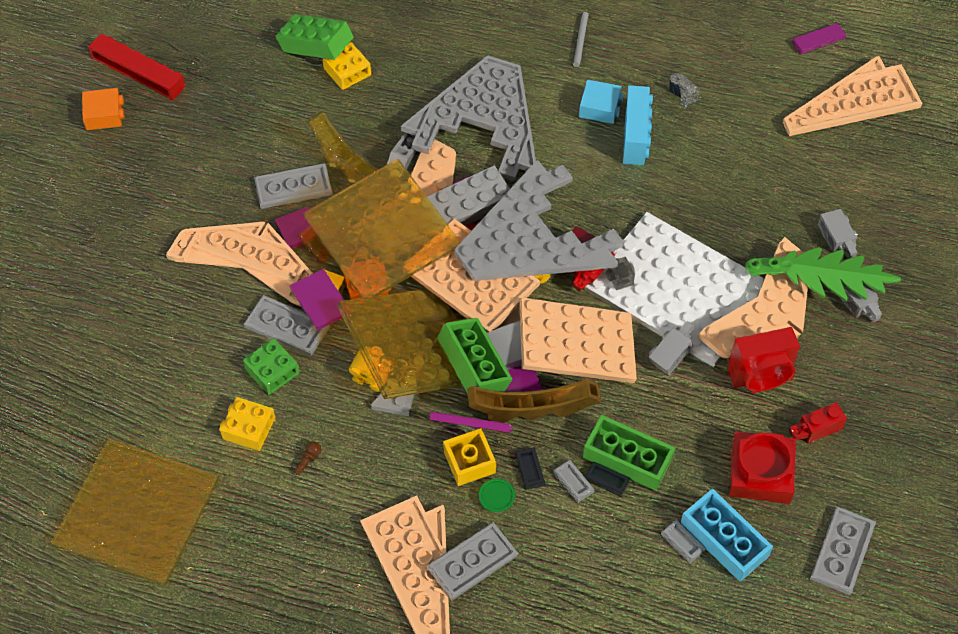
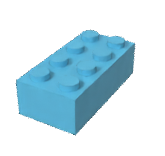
[623,85,653,165]
[681,488,773,582]

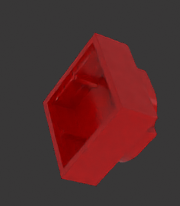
[727,327,800,394]
[728,431,796,504]

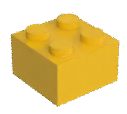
[443,428,496,486]

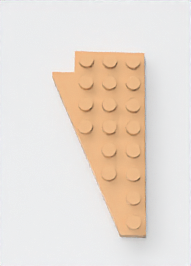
[360,496,450,634]

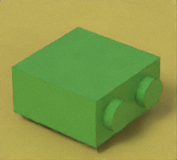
[243,338,300,395]

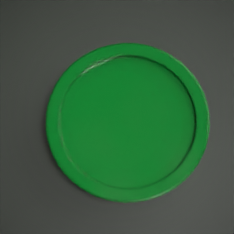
[478,479,515,512]

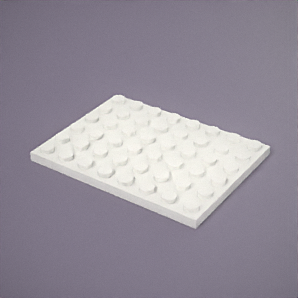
[585,212,764,367]

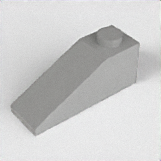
[385,132,416,176]

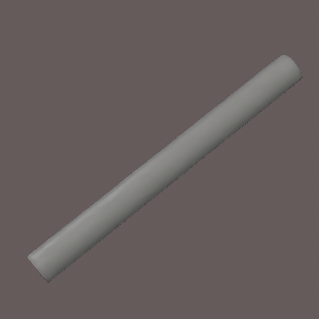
[573,12,589,67]

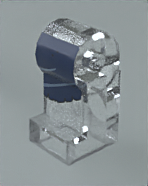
[669,73,700,108]

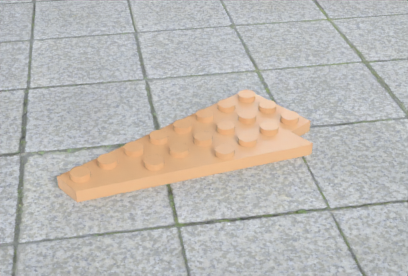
[783,56,922,136]

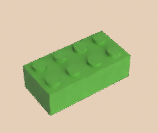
[275,14,354,60]
[437,318,512,394]
[583,415,676,491]

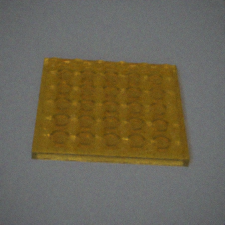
[303,159,461,303]
[337,289,462,399]
[51,438,219,587]

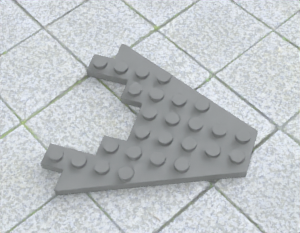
[401,55,536,182]
[454,160,624,281]

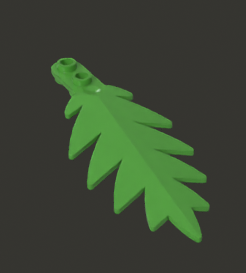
[745,247,901,301]

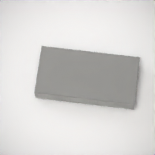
[553,460,594,503]
[661,519,706,564]

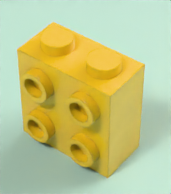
[323,42,371,90]
[219,397,275,451]

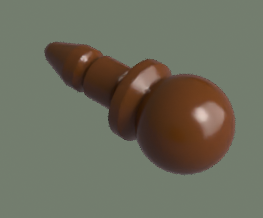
[295,441,322,475]

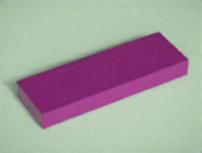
[792,23,846,54]

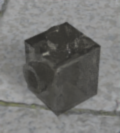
[606,257,635,291]

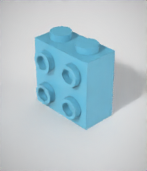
[579,80,624,124]

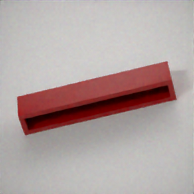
[88,33,186,100]

